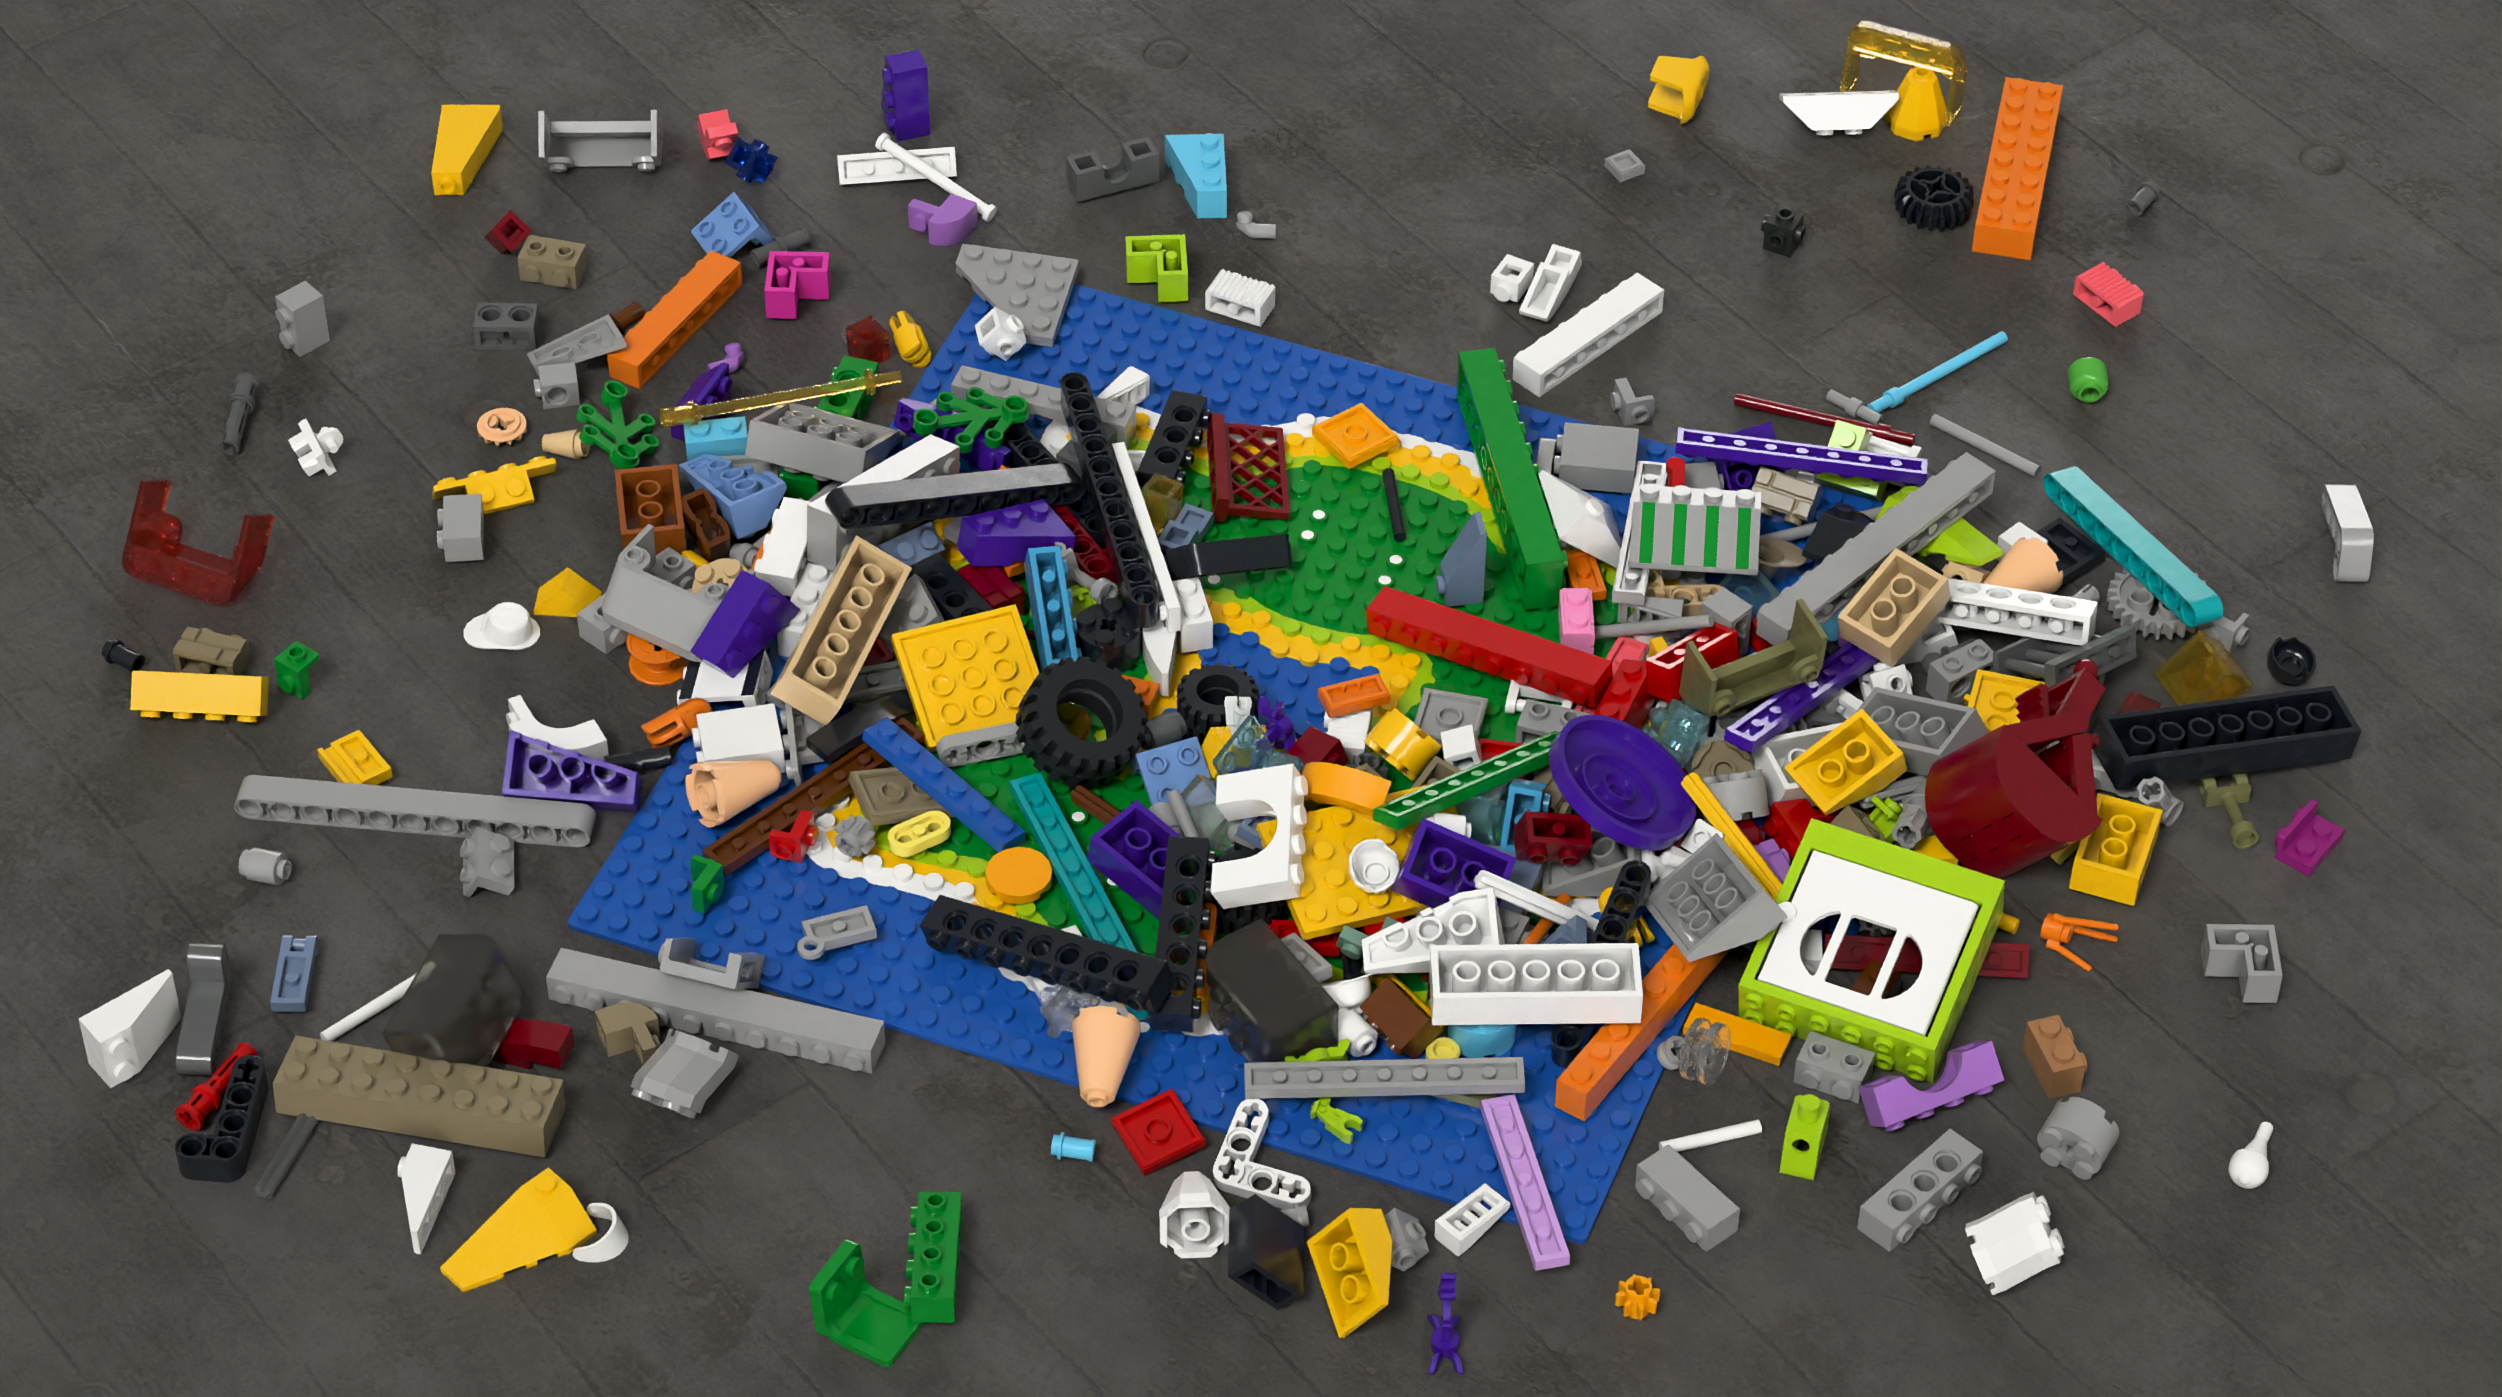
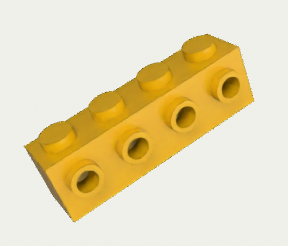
[130,670,269,722]

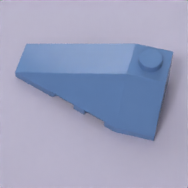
[679,453,787,539]

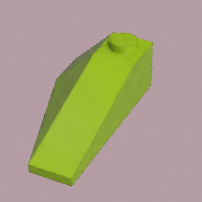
[1875,486,2003,566]

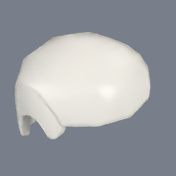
[1348,839,1400,894]

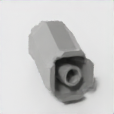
[630,1029,739,1119]

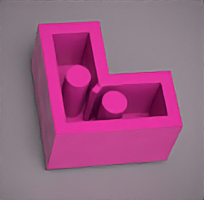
[764,251,831,319]

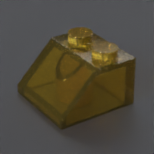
[2154,630,2252,705]

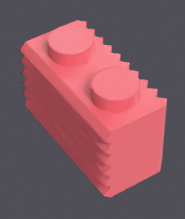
[2073,262,2144,328]

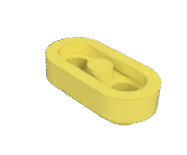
[888,811,951,857]

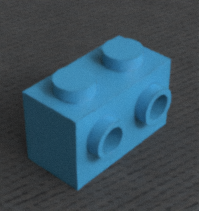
[1500,778,1552,853]

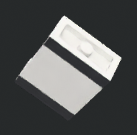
[677,649,773,707]

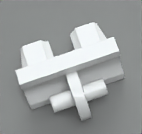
[288,418,343,477]

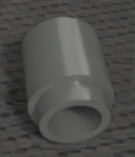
[1141,711,1187,750]

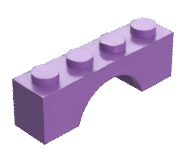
[1858,1040,2004,1131]

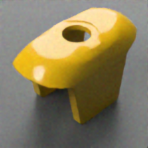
[1648,56,1710,124]

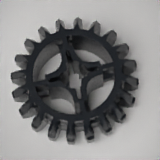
[1894,165,1974,232]

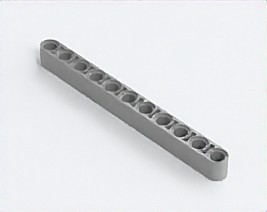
[234,775,596,848]

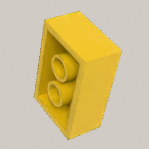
[2069,793,2163,906]

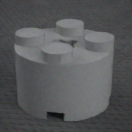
[1701,769,1770,824]
[2037,1097,2120,1180]

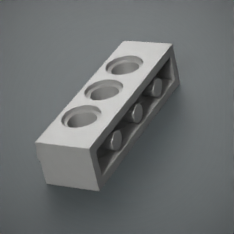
[1857,1128,1983,1252]

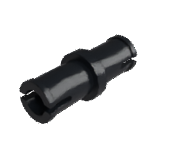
[604,744,672,773]

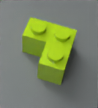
[1125,234,1188,302]
[1817,420,1888,502]

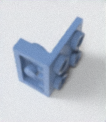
[691,192,774,258]
[1129,736,1216,808]

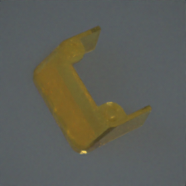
[1840,21,1968,126]

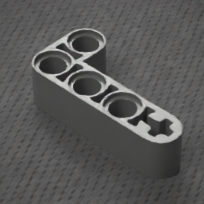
[176,943,232,1075]

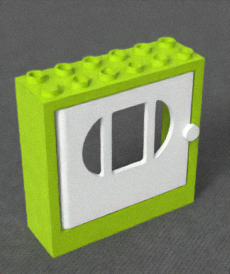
[1738,818,2005,1083]

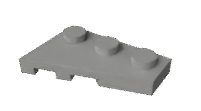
[527,314,627,375]

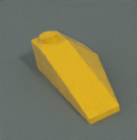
[440,1167,597,1292]

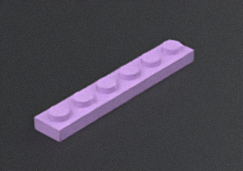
[1480,1094,1570,1271]

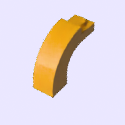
[1302,762,1391,818]

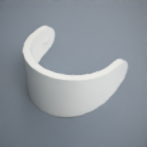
[573,1203,629,1263]

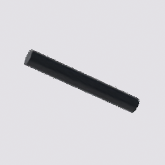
[1382,468,1406,542]

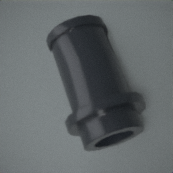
[102,639,145,673]

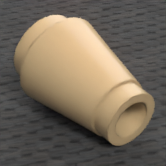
[542,429,590,460]

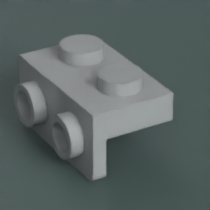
[460,827,514,897]

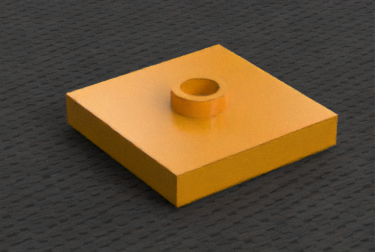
[1312,402,1399,469]

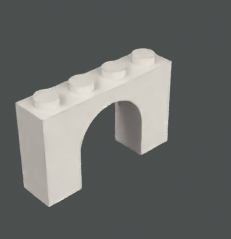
[1211,763,1308,909]

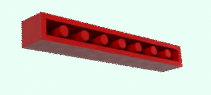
[1366,586,1613,709]

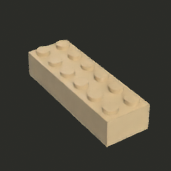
[770,535,912,725]

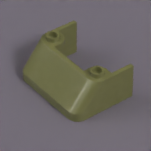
[1679,599,1828,717]

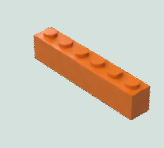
[607,250,743,389]

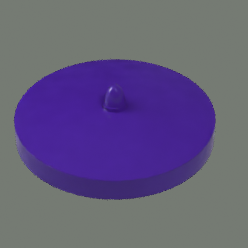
[1549,715,1697,850]

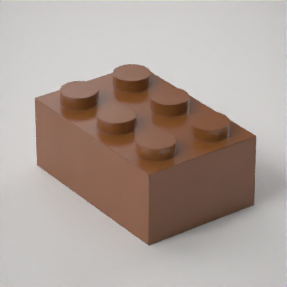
[614,464,687,555]

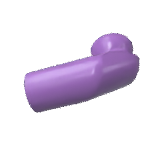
[707,342,744,373]

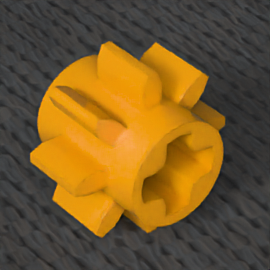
[1615,1274,1660,1320]

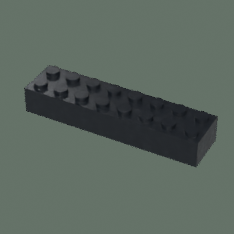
[2093,685,2362,790]

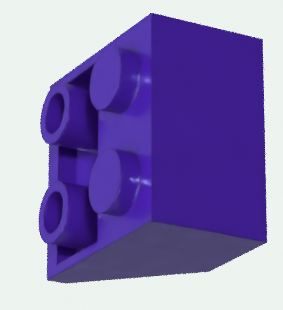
[669,362,734,441]
[1706,422,1785,491]

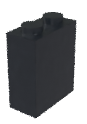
[1228,1194,1304,1310]

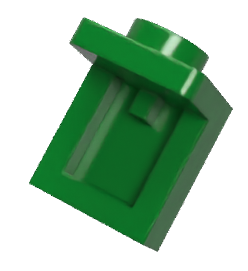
[274,641,319,700]
[690,854,725,914]

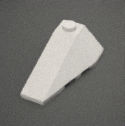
[1362,887,1505,974]

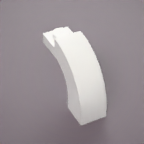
[506,695,609,761]

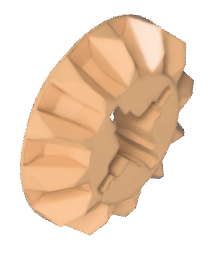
[477,408,527,447]

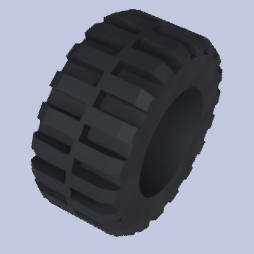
[1015,657,1148,788]

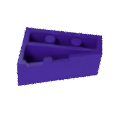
[881,49,930,142]
[956,499,1076,566]
[690,570,801,678]

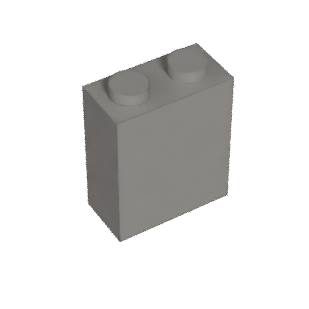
[1553,422,1639,494]

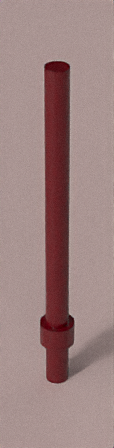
[1734,393,1915,446]

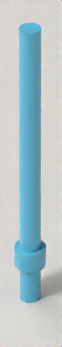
[1867,331,2008,413]

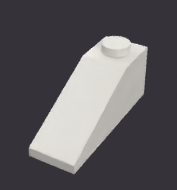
[398,1144,456,1254]

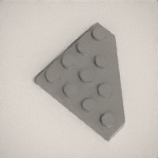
[956,244,1079,347]

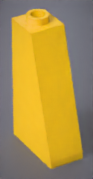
[431,105,503,195]

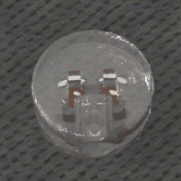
[1679,1017,1730,1086]

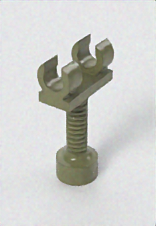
[2198,773,2259,849]

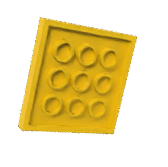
[891,604,1039,753]

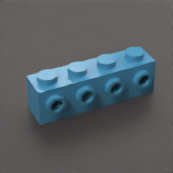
[1024,546,1082,673]

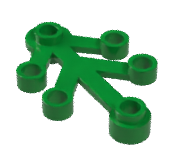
[576,380,659,470]
[913,387,1030,453]

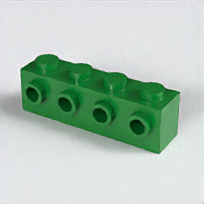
[904,1192,962,1323]

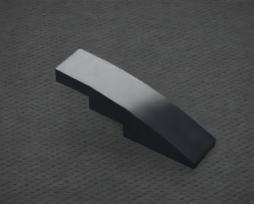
[806,690,917,764]

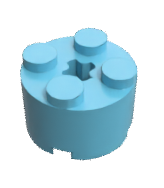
[1447,1024,1516,1058]

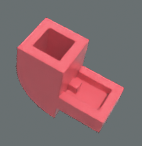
[696,109,738,160]

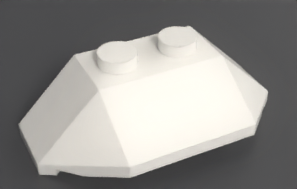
[1779,90,1899,135]

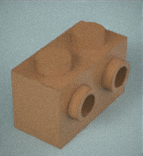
[2022,1014,2087,1099]

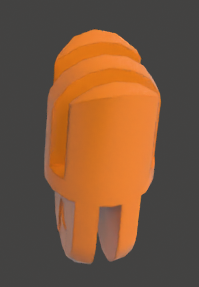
[641,697,713,748]

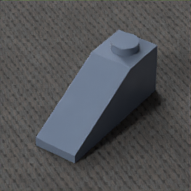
[1435,512,1487,607]

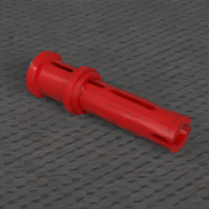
[175,1042,257,1131]

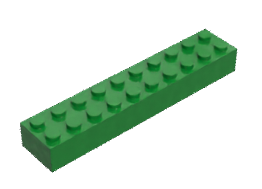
[1456,348,1568,610]

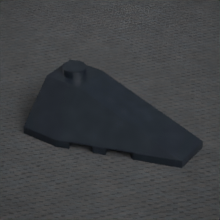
[1802,504,1944,575]

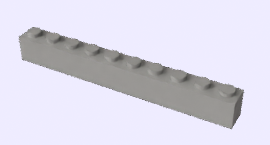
[1756,452,1996,646]
[546,948,885,1074]

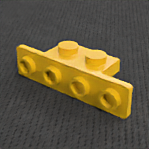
[432,456,556,514]

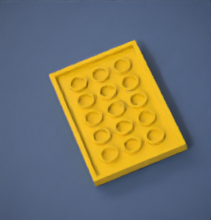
[1256,784,1458,940]

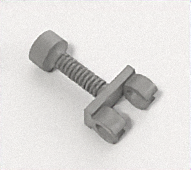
[1054,542,1118,604]

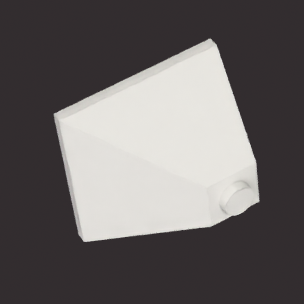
[1538,470,1622,568]

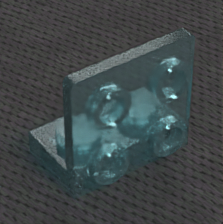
[1641,698,1706,769]
[1212,715,1304,775]

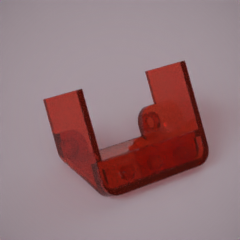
[122,480,275,604]

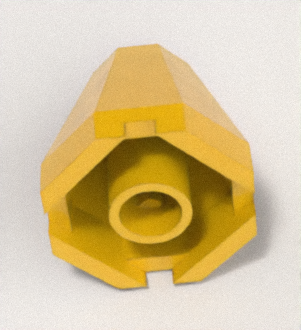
[1885,66,1948,141]

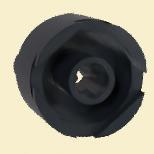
[1077,598,1141,672]

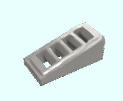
[1618,596,1683,638]

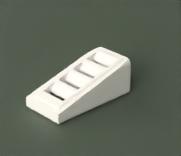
[1097,366,1150,406]
[1434,1183,1510,1256]

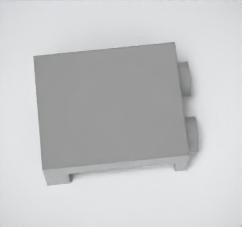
[658,937,765,989]

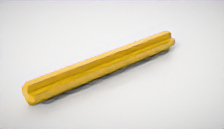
[1681,772,1782,900]

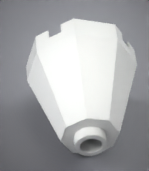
[1159,1171,1230,1259]

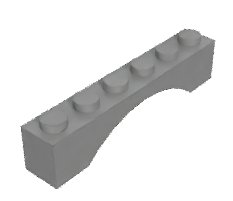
[951,365,1136,450]

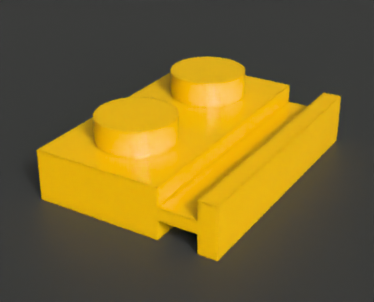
[317,730,393,785]

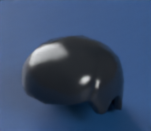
[2267,637,2316,684]

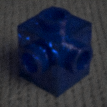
[725,137,778,183]

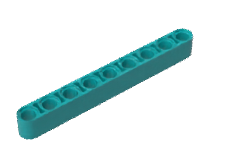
[2043,466,2223,628]

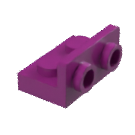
[2274,799,2345,876]

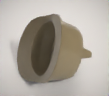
[1737,538,1807,581]

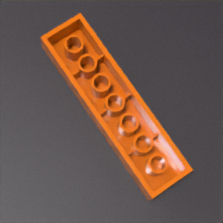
[1972,77,2063,260]

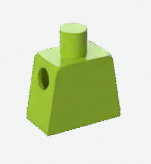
[1779,1094,1830,1180]

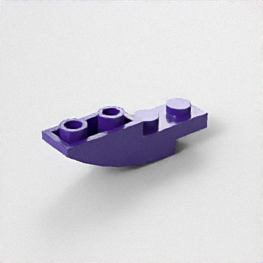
[893,398,1012,471]

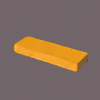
[1683,1003,1792,1066]

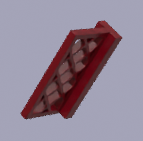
[1206,413,1290,522]

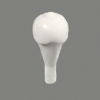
[2228,1122,2274,1189]

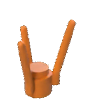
[2040,913,2119,972]

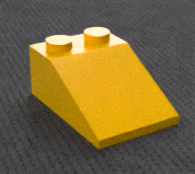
[1784,709,1907,816]
[1307,1208,1392,1338]

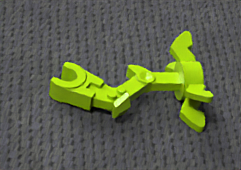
[1285,1038,1363,1144]

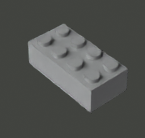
[1855,687,1989,776]

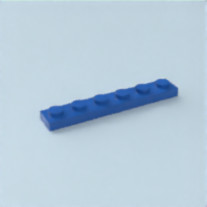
[862,717,1026,853]

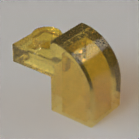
[1141,473,1183,538]

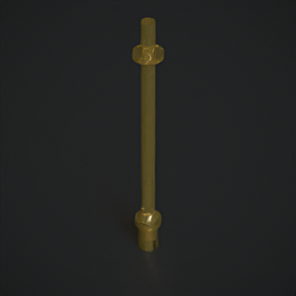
[659,368,902,428]

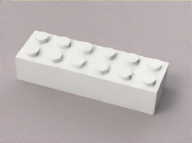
[1429,943,1643,1025]

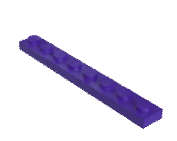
[1675,428,1928,486]
[1724,642,1880,753]

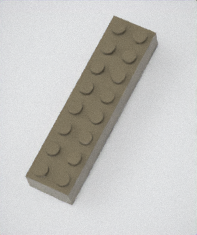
[273,1035,565,1158]

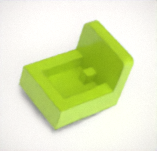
[1869,795,1903,844]

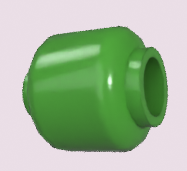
[2068,357,2109,403]

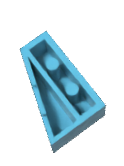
[1165,133,1227,219]

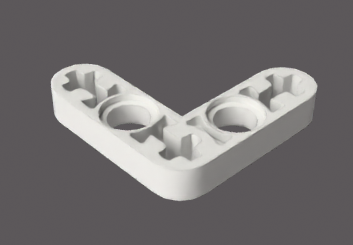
[1213,1099,1312,1209]

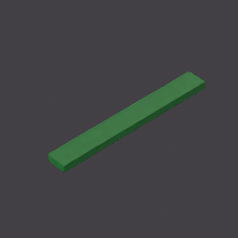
[1373,731,1559,830]

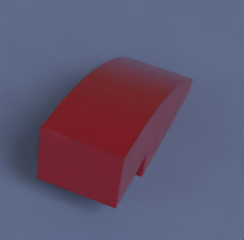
[476,1019,574,1070]

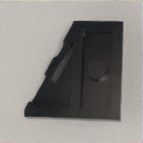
[2037,517,2105,587]

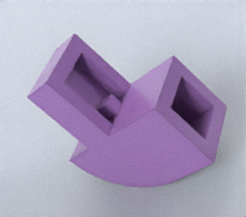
[908,194,978,246]

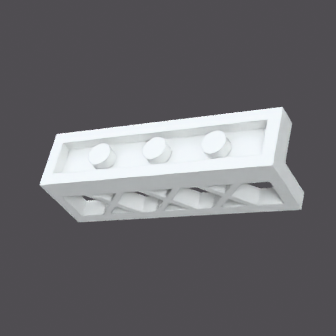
[837,147,957,185]

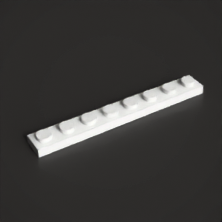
[1112,442,1181,633]

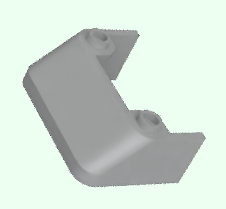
[538,110,663,172]
[602,524,756,662]

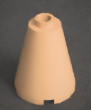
[1983,537,2063,594]
[685,760,781,828]
[1072,1006,1141,1107]

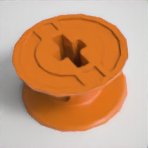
[626,633,689,686]

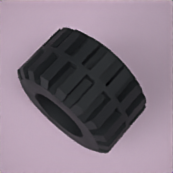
[1177,663,1259,745]
[1206,847,1288,936]

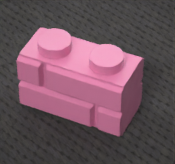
[1558,588,1595,655]

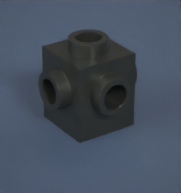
[1761,205,1806,258]

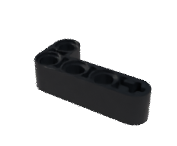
[1165,534,1293,581]
[175,1055,268,1183]

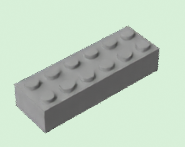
[807,434,960,572]

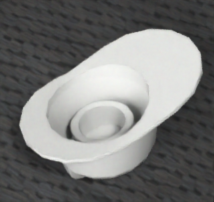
[463,602,540,650]
[1298,973,1376,1014]

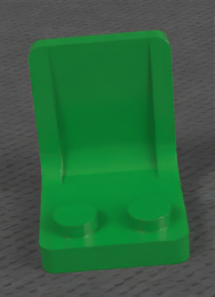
[809,1239,925,1367]

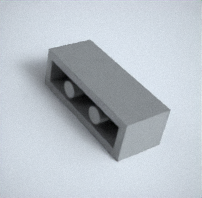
[1635,1144,1740,1252]

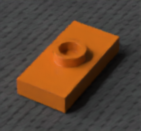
[1317,673,1391,718]

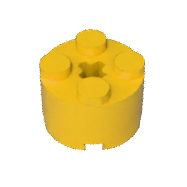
[1364,706,1443,782]

